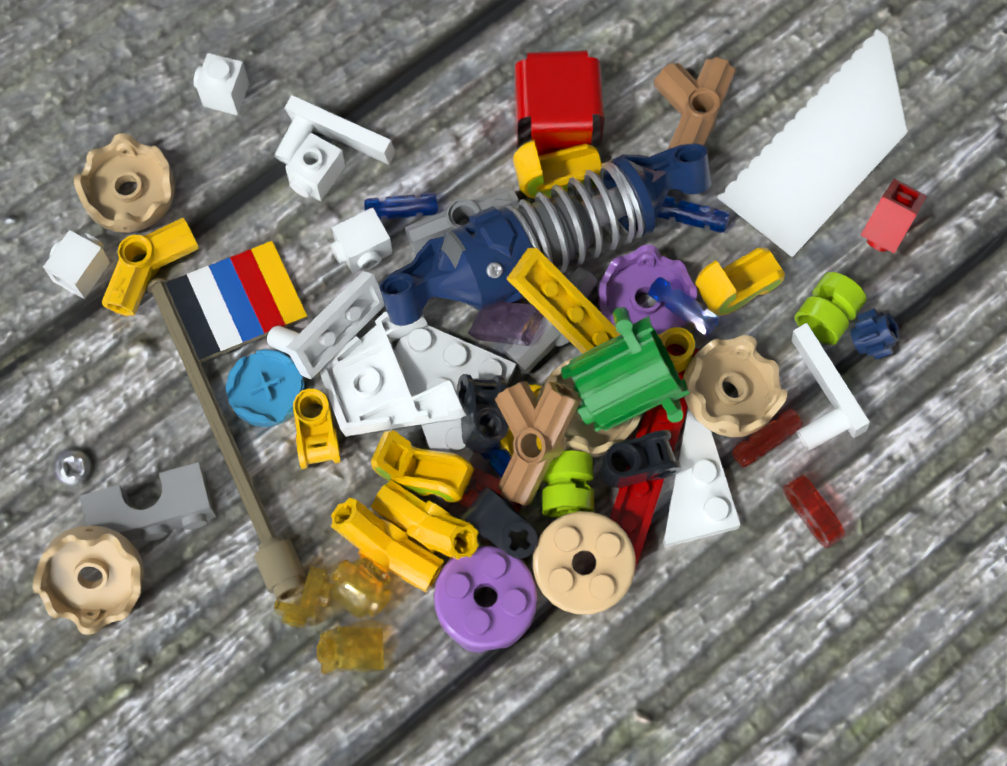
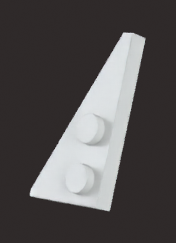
[663,407,740,548]

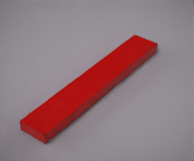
[610,344,700,569]

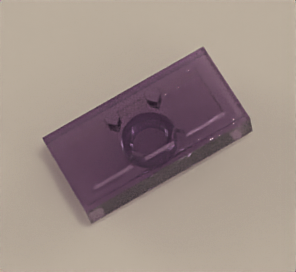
[468,302,544,346]

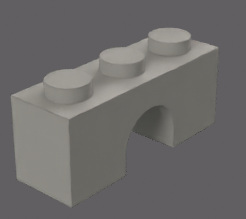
[79,462,216,542]

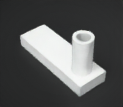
[274,95,396,165]
[267,271,385,379]
[792,323,870,451]

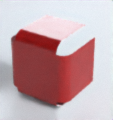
[514,50,605,156]

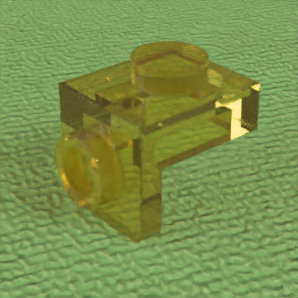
[273,566,334,628]
[317,626,384,675]

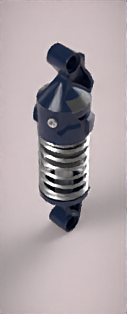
[379,143,712,326]

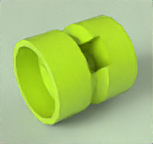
[794,271,867,345]
[542,451,595,518]

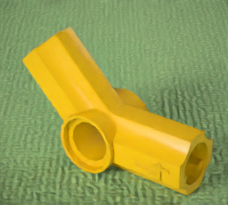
[102,218,199,317]
[370,479,479,560]
[331,498,445,593]

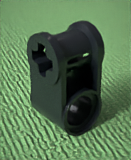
[457,374,509,454]
[600,430,682,488]
[461,485,538,559]

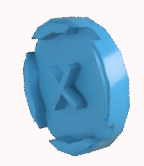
[226,349,305,427]

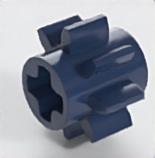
[851,308,900,360]

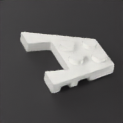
[319,312,466,436]

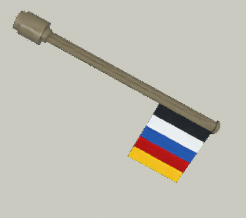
[147,241,308,601]

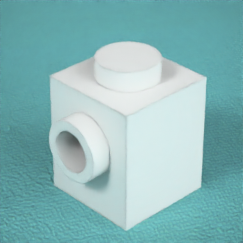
[194,53,249,115]
[285,132,345,201]
[330,207,393,274]
[43,230,110,299]

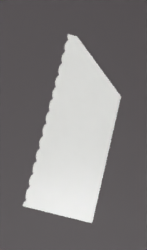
[717,29,907,257]

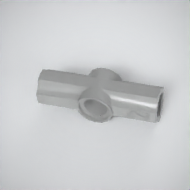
[405,185,519,255]

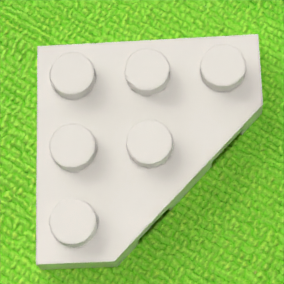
[395,325,516,463]

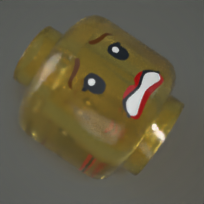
[331,557,394,618]

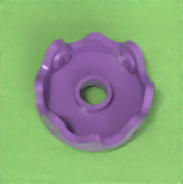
[597,245,697,335]
[434,546,537,653]

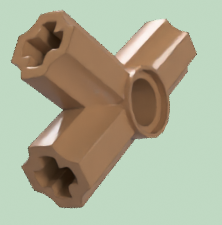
[654,57,736,150]
[495,381,582,505]

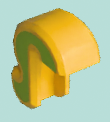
[513,140,602,199]
[695,247,785,316]
[371,430,474,502]

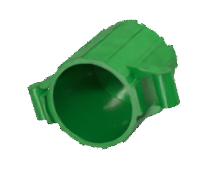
[561,307,690,432]

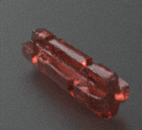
[732,409,803,467]

